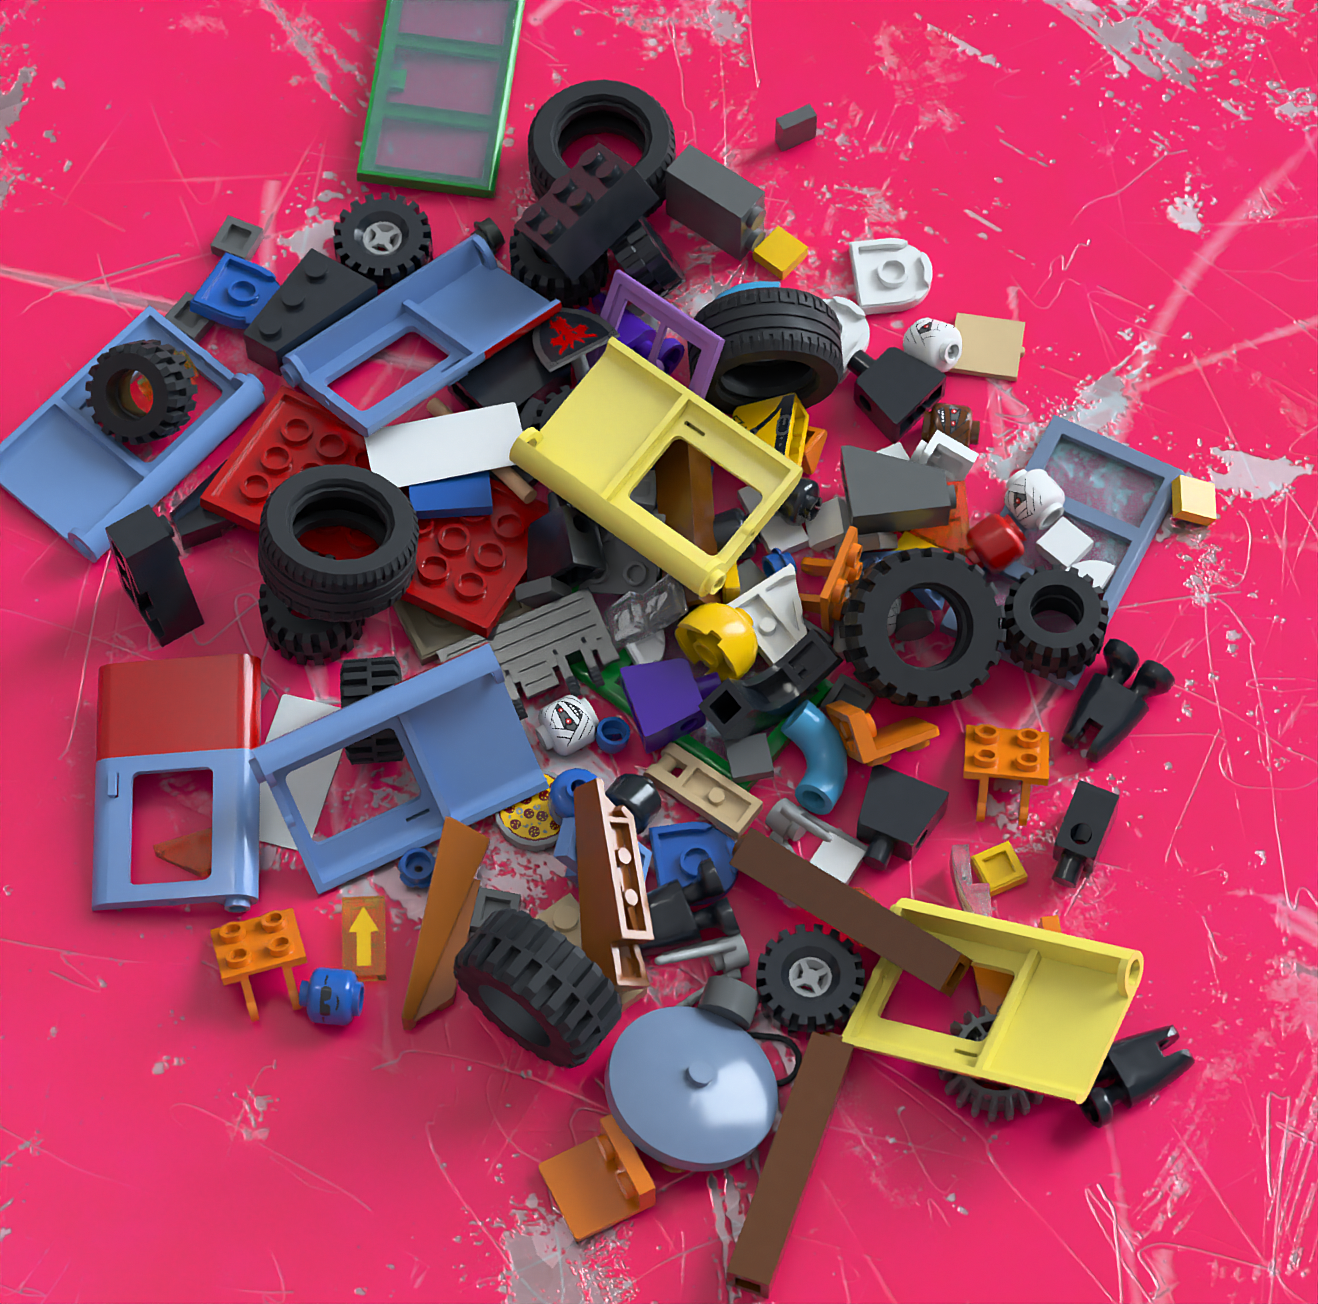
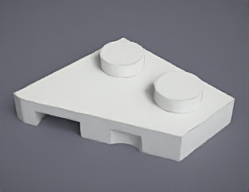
[727,563,807,667]

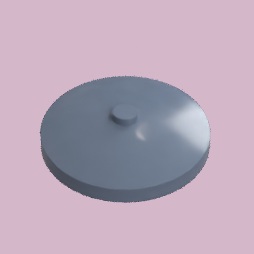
[604,1006,778,1171]

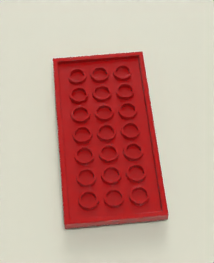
[200,385,548,638]

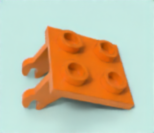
[798,526,863,633]
[963,724,1050,827]
[210,907,308,1022]

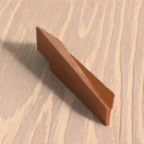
[574,778,654,993]
[401,816,490,1031]

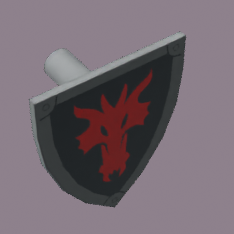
[532,308,620,380]

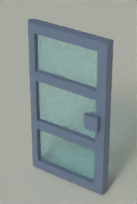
[940,415,1186,690]

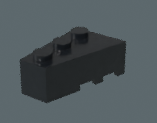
[243,248,378,376]
[105,504,205,647]

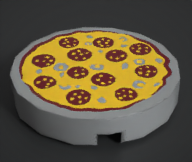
[495,770,561,852]

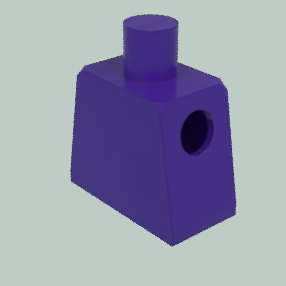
[619,658,721,754]

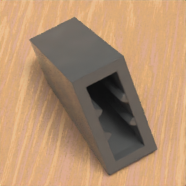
[840,445,957,535]

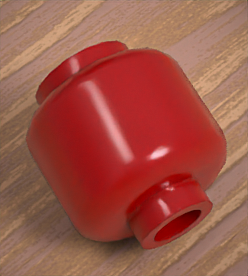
[964,513,1027,574]

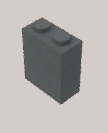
[666,144,766,261]

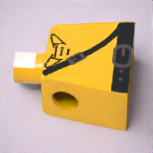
[732,393,809,467]

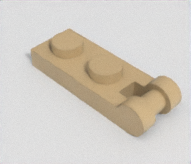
[643,742,763,840]

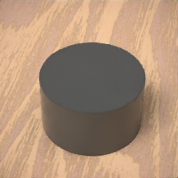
[697,976,760,1031]

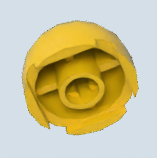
[675,603,758,683]

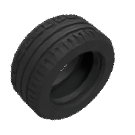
[528,79,676,218]
[687,287,844,415]
[258,465,419,622]

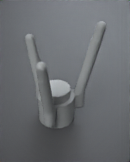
[765,798,868,854]
[655,933,750,1007]

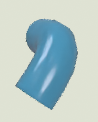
[780,700,848,815]

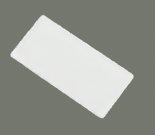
[364,402,523,488]
[259,694,343,851]

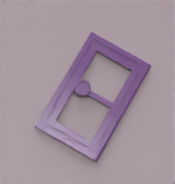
[586,269,725,426]

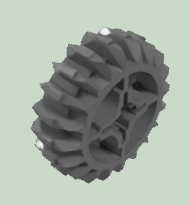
[938,1004,1044,1122]

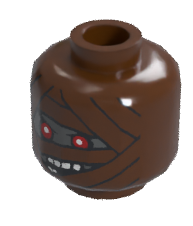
[921,403,980,448]

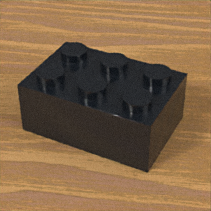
[514,142,659,282]

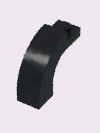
[698,628,844,739]

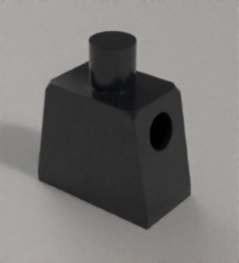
[846,347,947,444]
[527,492,607,589]
[856,764,949,871]
[1052,780,1120,888]

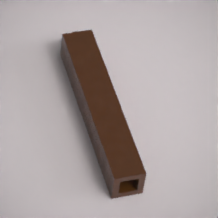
[655,387,721,622]
[729,827,973,998]
[726,1031,854,1299]

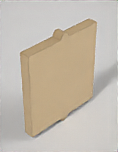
[948,312,1025,381]

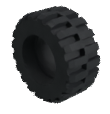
[839,547,1006,708]
[453,908,622,1068]

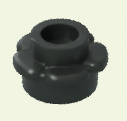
[471,217,505,255]

